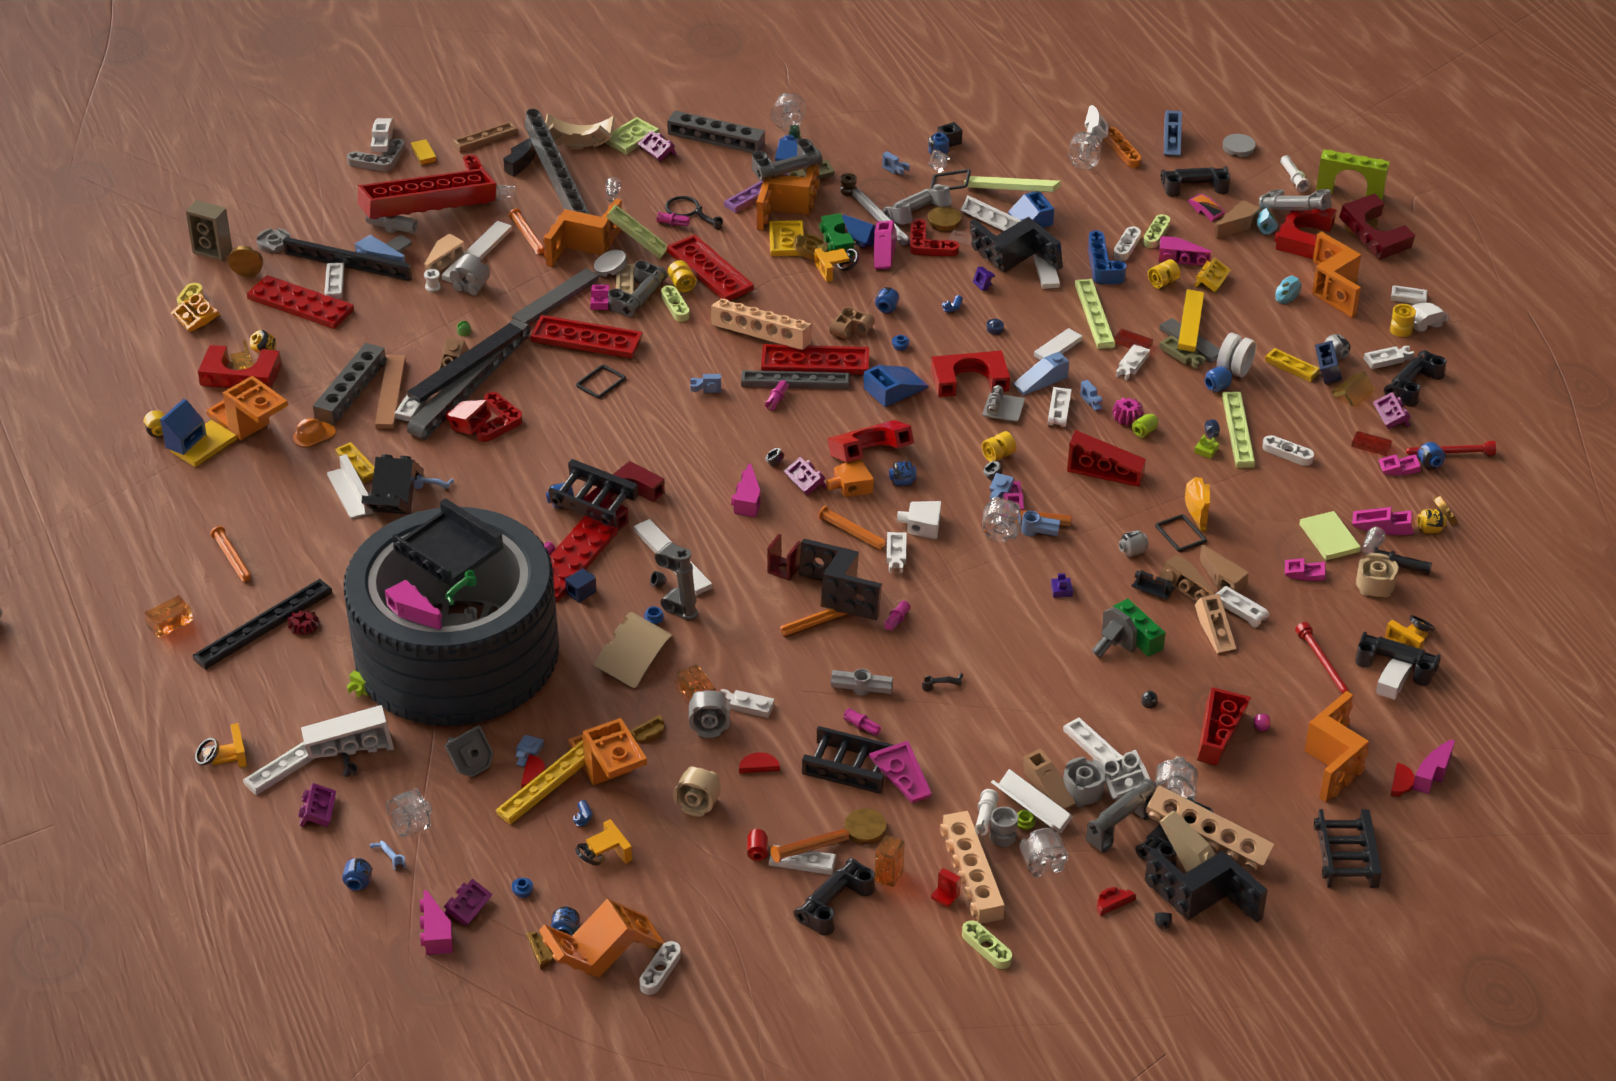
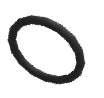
[665,196,699,217]

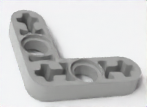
[347,139,405,172]

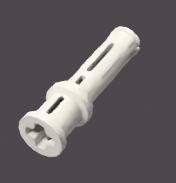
[1280,155,1311,192]
[975,789,999,835]

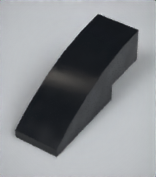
[503,138,537,177]

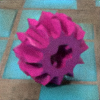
[1112,397,1144,426]

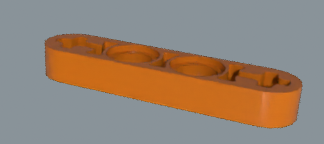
[1104,127,1141,168]

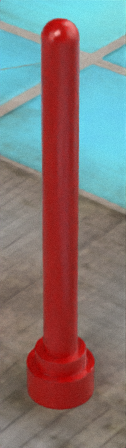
[1406,441,1496,456]
[1295,622,1349,694]

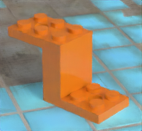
[757,164,820,230]
[543,198,622,267]
[1312,231,1361,318]
[206,376,288,440]
[1304,691,1369,802]
[568,718,647,785]
[539,898,665,978]

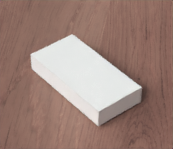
[1391,285,1428,304]

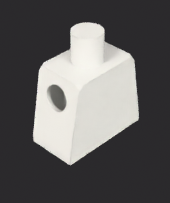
[897,501,941,539]

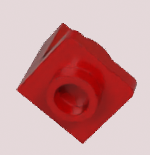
[931,868,961,907]

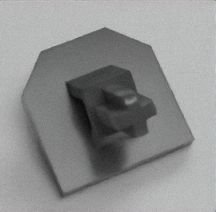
[1092,607,1137,657]
[444,725,493,777]

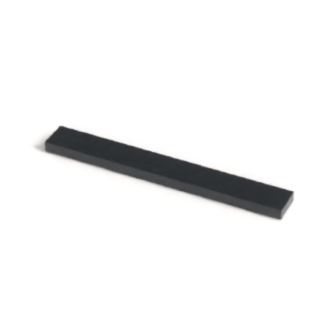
[283,237,412,281]
[407,323,523,403]
[192,579,332,670]

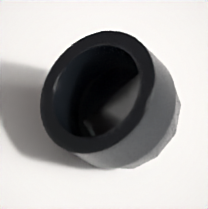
[650,571,667,587]
[1141,690,1158,708]
[1155,912,1172,929]

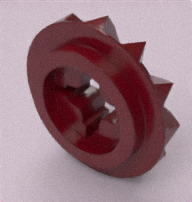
[287,610,319,635]

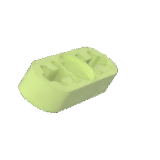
[1143,214,1170,249]
[661,285,689,322]
[962,920,1012,969]

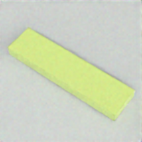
[606,204,668,259]

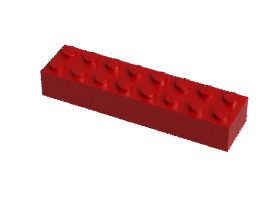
[357,168,497,219]

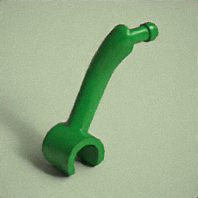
[445,570,477,605]

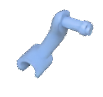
[414,475,454,489]
[370,841,406,870]

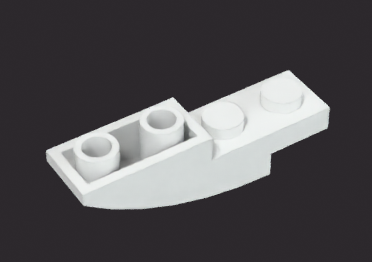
[1085,105,1108,151]
[370,118,395,153]

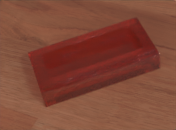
[1114,328,1153,349]
[1351,431,1393,456]

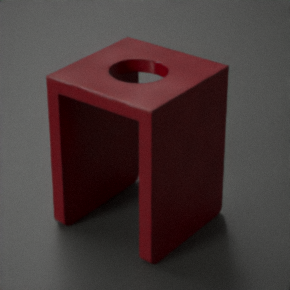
[767,534,801,581]

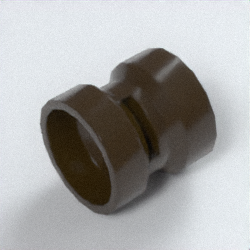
[840,173,857,196]

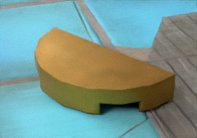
[1433,496,1458,526]
[630,715,664,743]
[526,932,554,969]

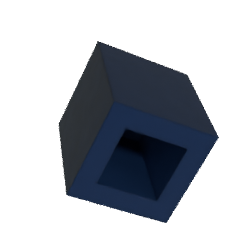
[565,568,596,603]

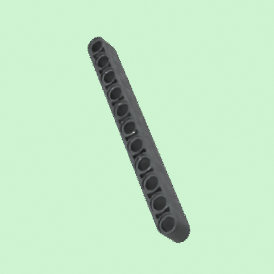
[524,109,590,214]
[407,319,531,440]

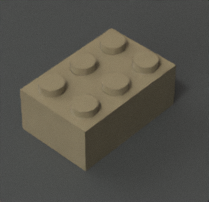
[186,200,233,261]

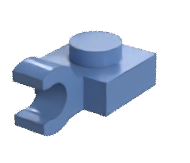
[882,151,910,175]
[690,374,721,393]
[990,473,1014,506]
[516,735,544,767]

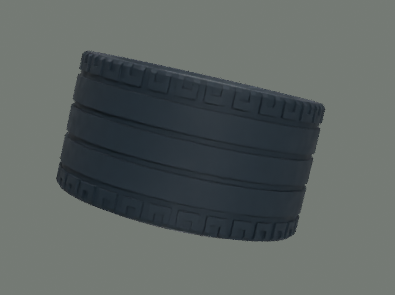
[343,507,559,726]

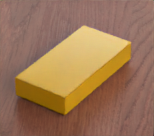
[411,139,436,165]

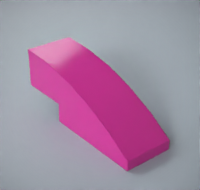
[1352,507,1414,535]
[1412,740,1455,794]

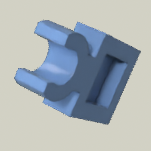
[1080,380,1103,411]

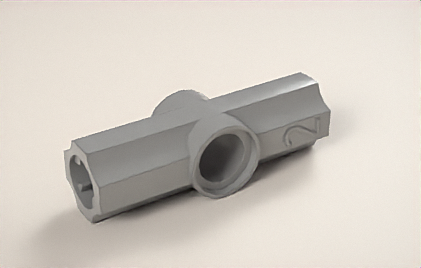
[365,215,418,234]
[831,669,893,695]

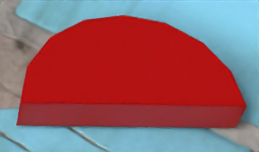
[739,752,780,773]
[521,754,546,789]
[1390,762,1415,797]
[1097,887,1136,916]

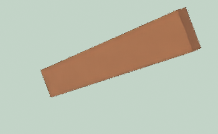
[375,355,406,429]

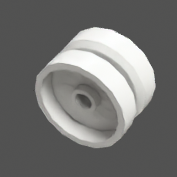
[1217,332,1257,378]

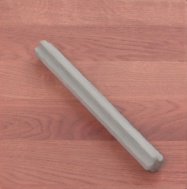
[852,188,910,246]

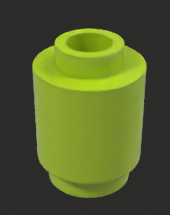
[1132,413,1158,438]

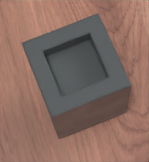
[386,235,412,254]

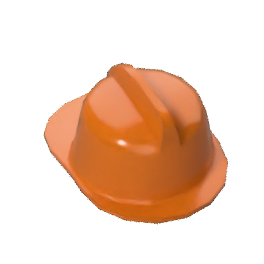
[293,418,336,447]

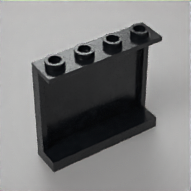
[392,498,504,587]

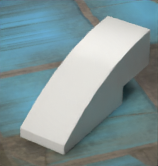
[1376,658,1413,700]

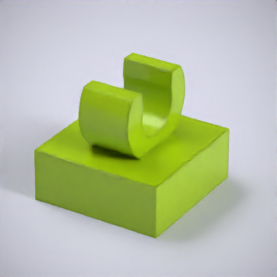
[1194,434,1219,459]
[347,670,369,697]

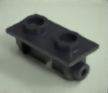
[1131,570,1175,600]

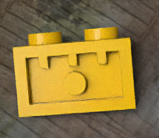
[1194,258,1231,292]

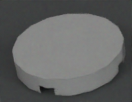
[1223,134,1255,157]
[257,228,291,253]
[594,250,628,277]

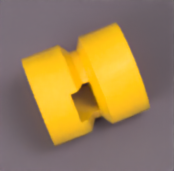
[1148,259,1181,289]
[668,260,697,293]
[1390,304,1416,337]
[981,431,1017,462]

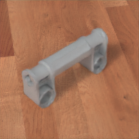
[883,184,952,224]
[1259,189,1332,210]

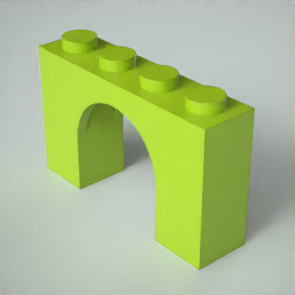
[1316,149,1390,200]

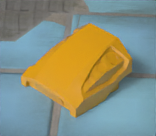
[171,294,221,332]
[1185,477,1210,532]

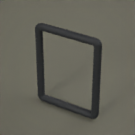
[930,169,971,190]
[576,364,626,398]
[1155,514,1207,552]

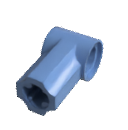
[1021,511,1060,536]

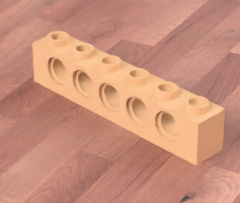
[711,299,812,350]
[1146,785,1274,871]
[940,811,1005,924]

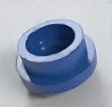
[892,335,909,351]
[644,606,664,624]
[512,878,533,898]

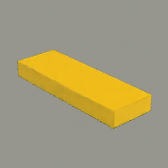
[1265,348,1320,382]
[335,442,374,484]

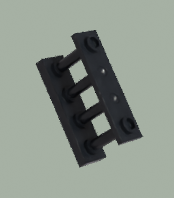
[548,459,638,528]
[802,726,893,794]
[1314,809,1382,888]

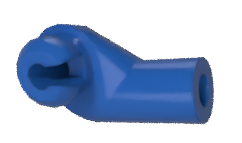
[942,295,963,313]
[573,800,593,827]

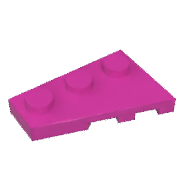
[869,741,932,804]

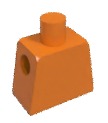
[826,459,874,497]

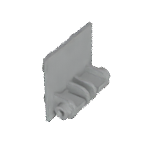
[982,385,1025,422]

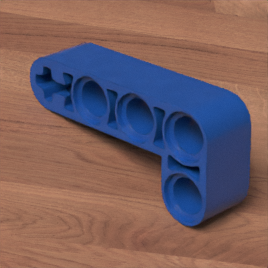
[1088,230,1127,284]

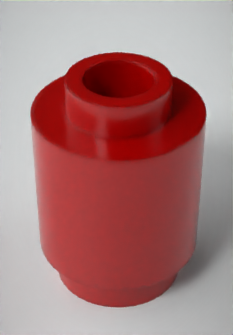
[747,829,768,861]

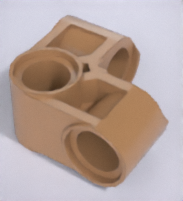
[829,307,875,339]

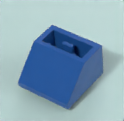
[1008,191,1054,228]
[160,399,206,455]

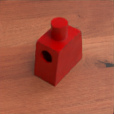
[445,400,492,435]

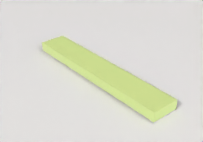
[964,176,1061,192]
[1075,279,1115,349]
[1222,392,1255,468]

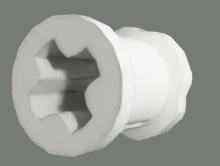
[424,269,441,292]

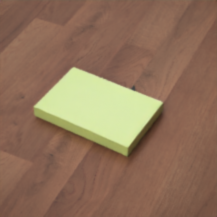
[605,117,660,155]
[1299,511,1361,560]

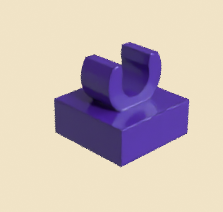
[972,267,996,291]
[1050,573,1073,598]

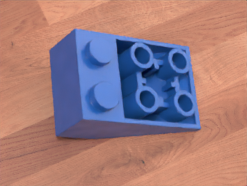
[864,365,929,407]

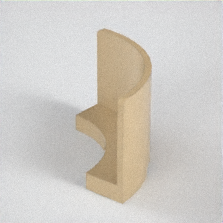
[545,114,615,149]
[594,612,672,688]

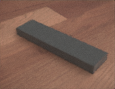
[1159,318,1220,363]

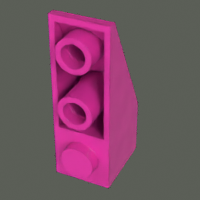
[874,220,897,269]
[1158,236,1212,266]
[731,463,761,517]
[385,580,442,630]
[420,890,453,955]

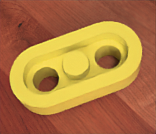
[177,283,203,306]

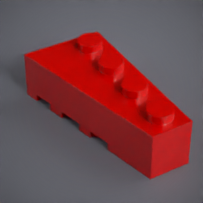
[1067,430,1146,487]
[1197,687,1251,766]

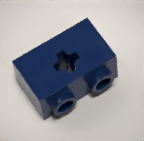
[1315,340,1342,384]

